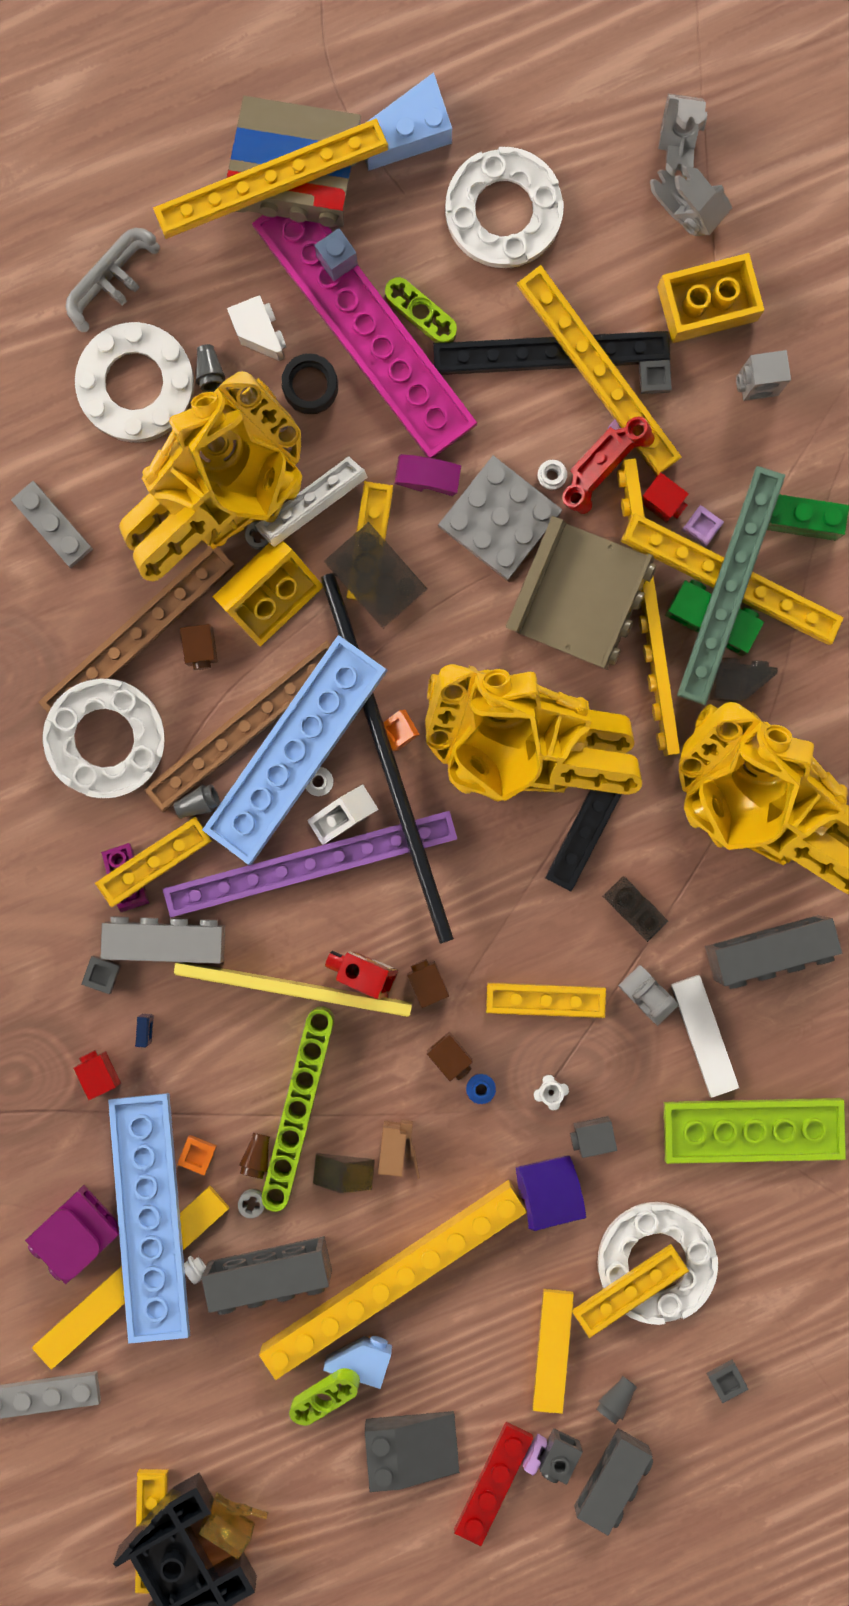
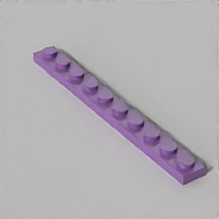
[163,811,457,918]

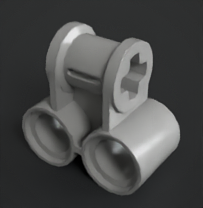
[618,965,679,1026]

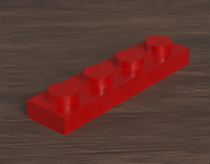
[454,1422,533,1546]

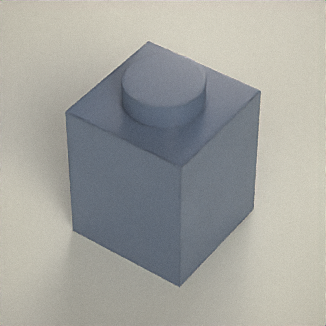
[314,228,358,281]

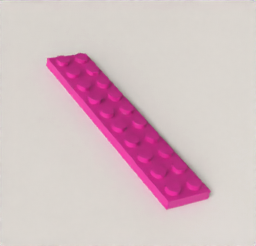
[252,215,477,458]

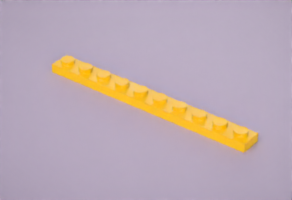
[617,458,680,756]

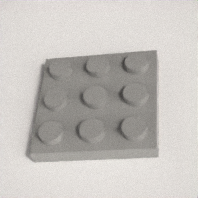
[438,456,562,581]

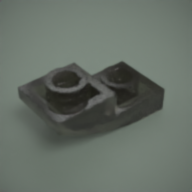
[602,876,668,942]

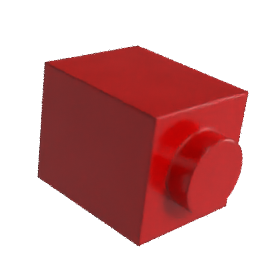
[642,472,689,523]
[73,1050,121,1100]

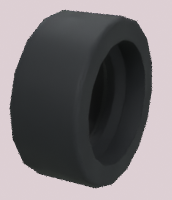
[281,354,338,414]

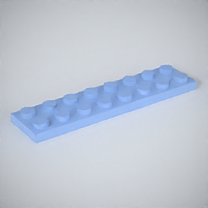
[202,635,388,865]
[108,1093,190,1344]

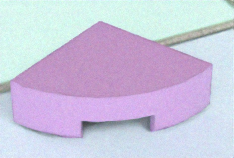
[523,1433,547,1475]

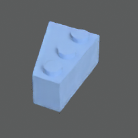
[365,72,452,170]

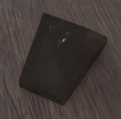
[313,1153,375,1193]

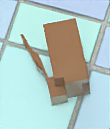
[378,1120,420,1179]

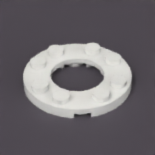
[445,147,564,268]
[75,322,194,442]
[43,678,165,798]
[597,1202,718,1325]

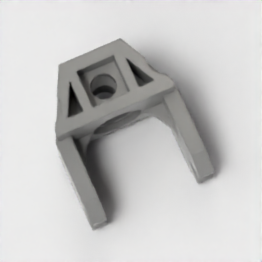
[658,93,707,178]
[650,166,732,236]

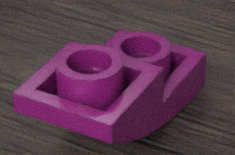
[394,454,461,496]
[101,843,149,913]

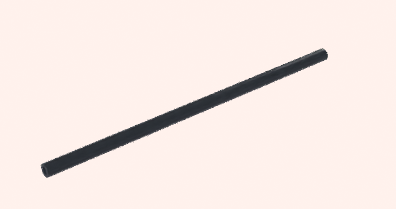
[321,573,454,944]

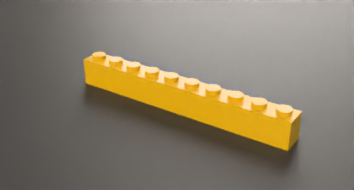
[259,1180,527,1380]

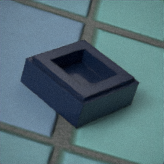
[135,1014,154,1048]

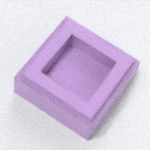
[682,505,724,547]

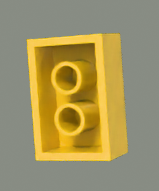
[657,253,764,343]

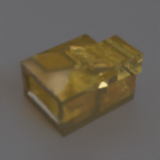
[199,1492,268,1559]

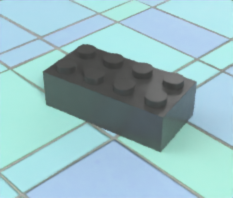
[705,915,843,989]
[201,1236,332,1315]

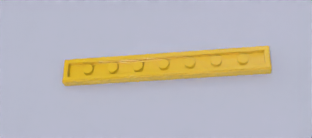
[153,118,388,239]
[516,265,682,476]
[621,513,844,645]
[32,1185,229,1370]

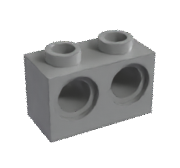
[736,350,791,401]

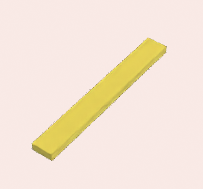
[174,962,412,1017]

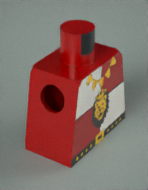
[325,951,399,999]

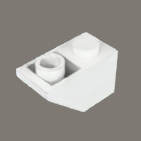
[227,295,287,361]

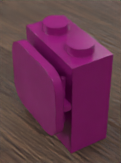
[25,1185,119,1284]

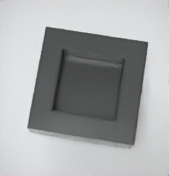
[639,360,672,394]
[81,955,121,994]
[706,1359,749,1404]

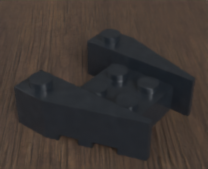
[113,1473,257,1606]

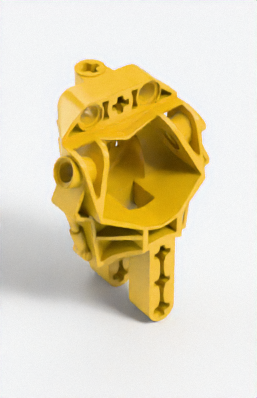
[119,371,302,581]
[425,664,642,802]
[679,702,849,894]

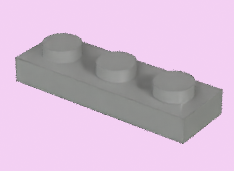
[11,481,93,568]

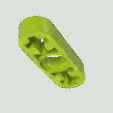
[385,277,457,343]
[289,1368,360,1426]

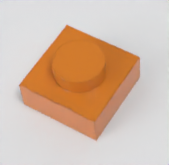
[383,710,420,751]
[177,1135,217,1176]

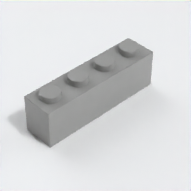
[101,916,225,963]

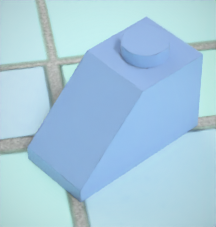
[323,1336,392,1389]

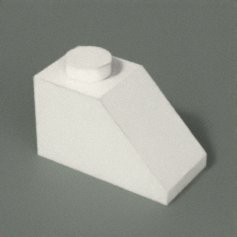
[307,784,379,845]

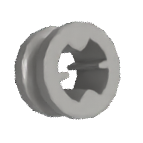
[245,521,269,550]
[238,1189,264,1218]

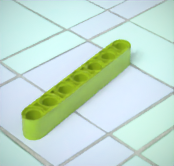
[262,1006,334,1212]

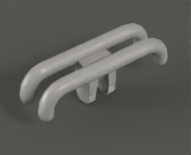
[66,228,160,332]

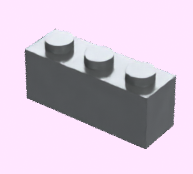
[574,1428,653,1536]

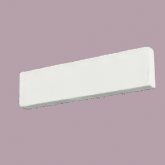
[255,456,368,547]
[670,975,739,1098]

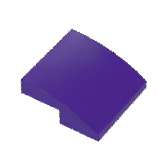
[516,1156,587,1231]

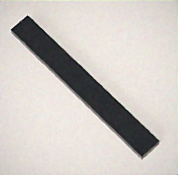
[433,331,670,375]

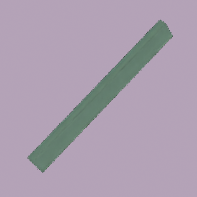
[677,466,786,705]

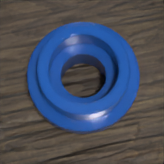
[466,1074,496,1104]

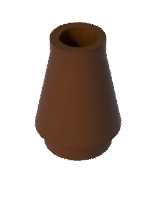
[239,1133,270,1179]

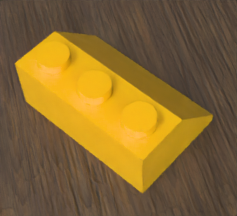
[212,541,323,647]

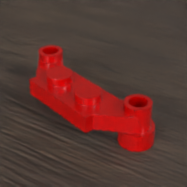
[562,416,655,514]

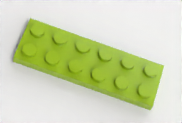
[664,1098,846,1164]

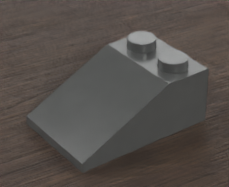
[365,1411,460,1492]

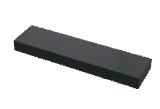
[545,790,622,892]

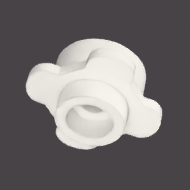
[534,1075,569,1110]

